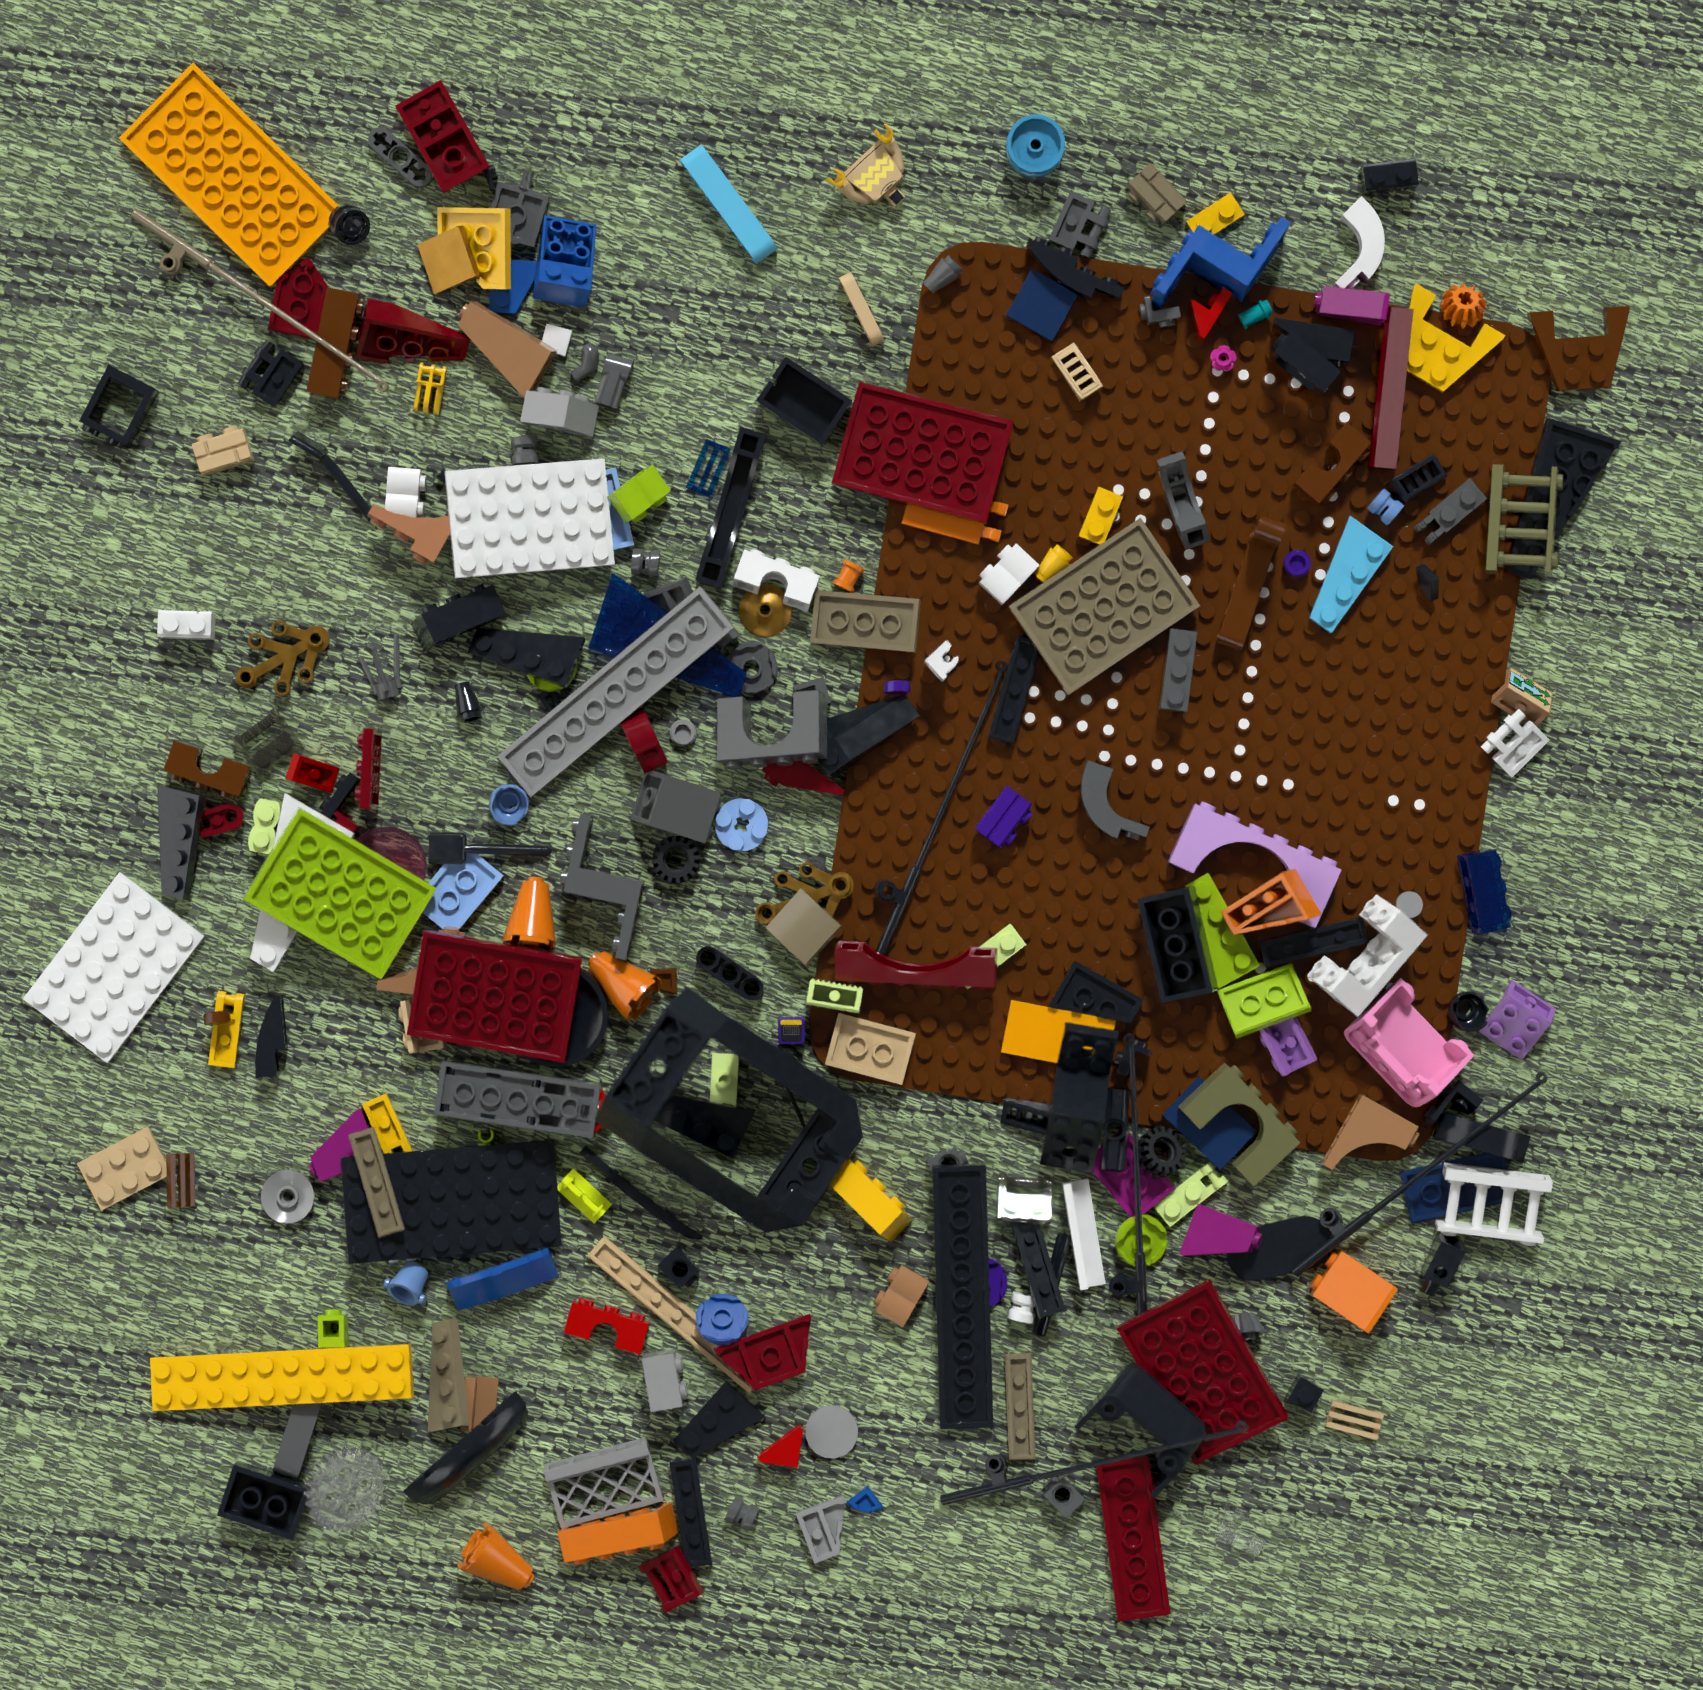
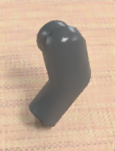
[570,344,599,383]

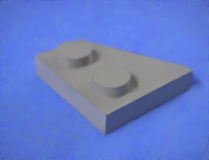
[796,1494,845,1564]

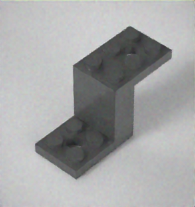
[560,813,645,960]

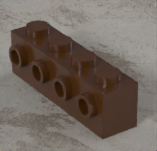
[306,287,364,401]

